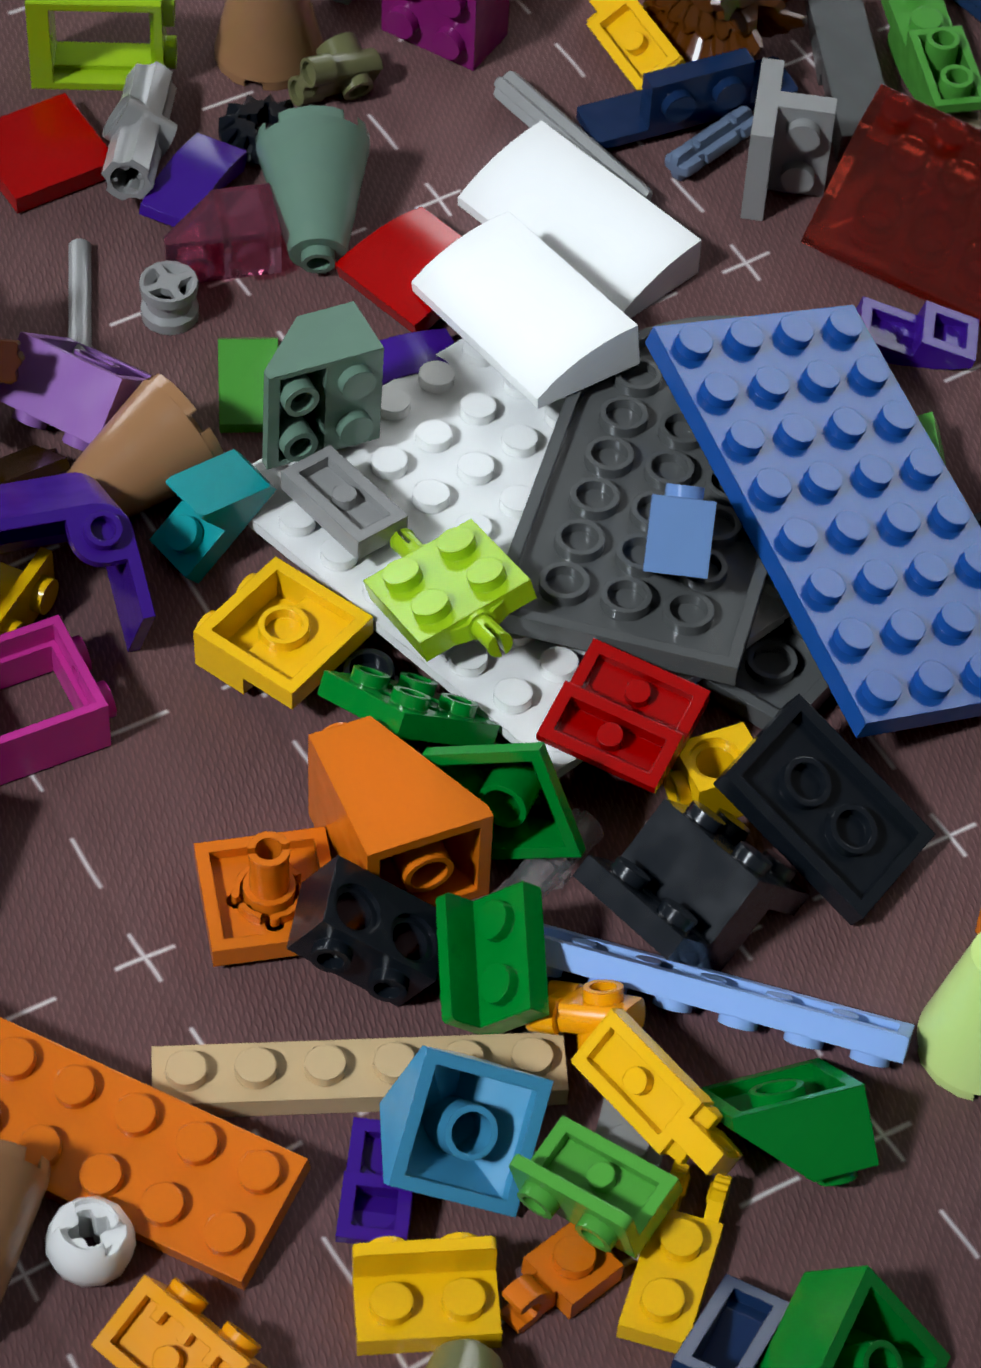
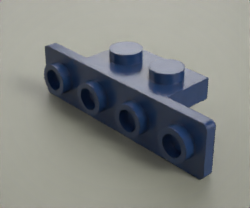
[576,47,798,149]

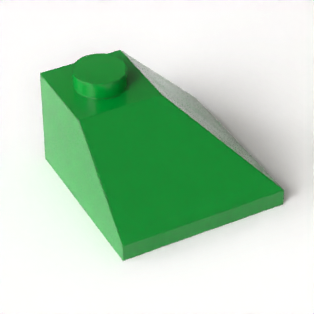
[422,742,586,860]
[700,1058,879,1186]

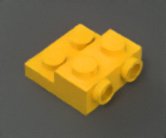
[193,556,373,710]

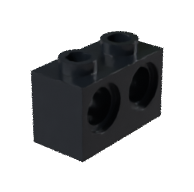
[286,855,439,1007]

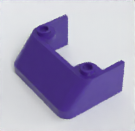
[0,472,156,652]

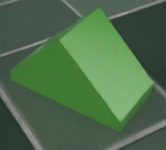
[218,337,278,433]

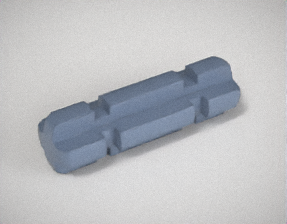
[664,106,753,181]

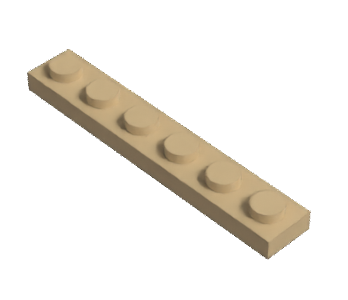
[151,1032,569,1117]

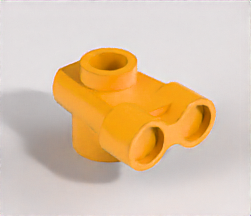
[525,979,645,1050]

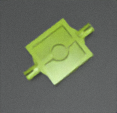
[363,519,537,662]

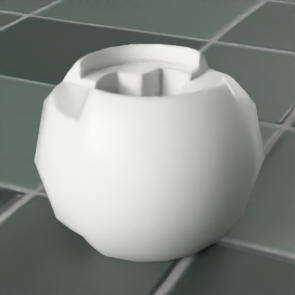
[45,1196,136,1287]

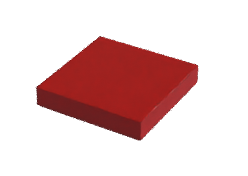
[0,93,108,214]

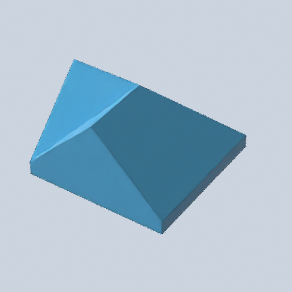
[379,1045,554,1218]

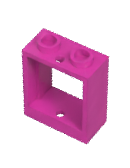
[0,614,117,785]

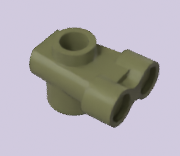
[288,32,383,107]

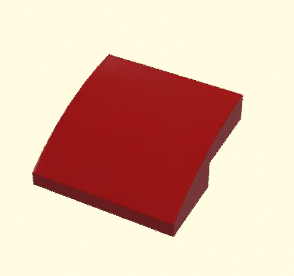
[334,206,462,333]
[536,638,711,794]

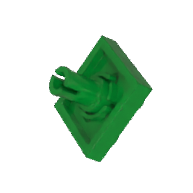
[317,665,500,750]

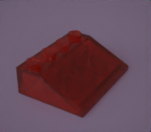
[801,84,981,326]

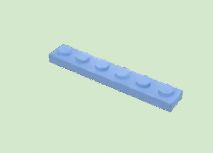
[544,924,915,1068]

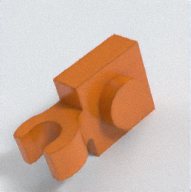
[500,1222,624,1334]

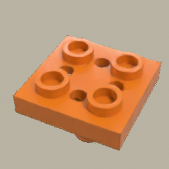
[194,826,332,967]

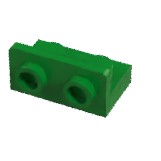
[436,881,550,1035]

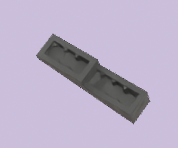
[804,0,897,163]

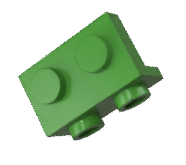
[508,1115,683,1259]

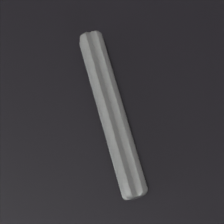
[493,71,653,202]

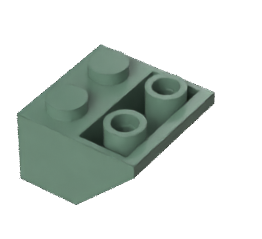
[262,301,384,470]

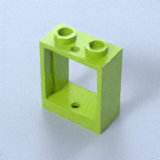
[25,0,177,91]

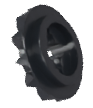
[218,93,295,165]

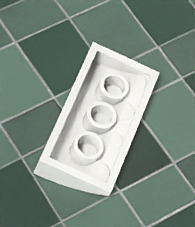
[458,120,702,318]
[411,211,640,409]

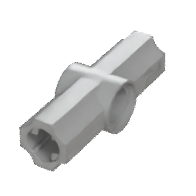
[102,61,178,201]

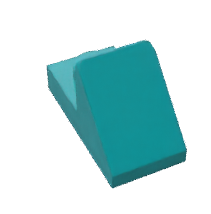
[149,449,277,583]

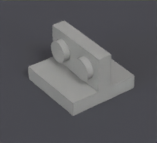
[740,57,838,221]

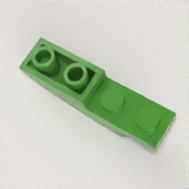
[880,0,981,114]

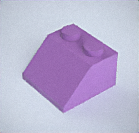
[0,332,152,451]

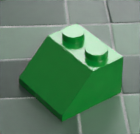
[759,1265,951,1368]

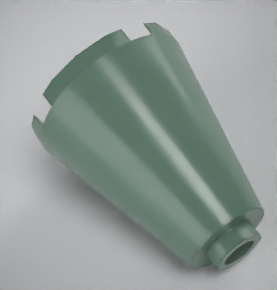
[256,105,370,273]

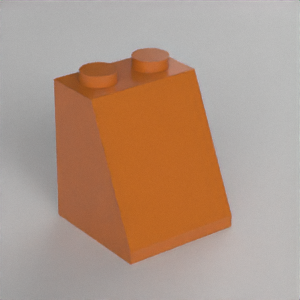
[308,716,494,907]

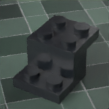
[572,799,809,972]

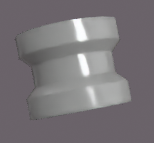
[139,261,199,335]

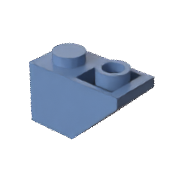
[643,483,717,579]

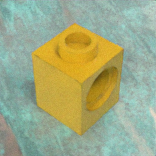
[664,722,753,818]

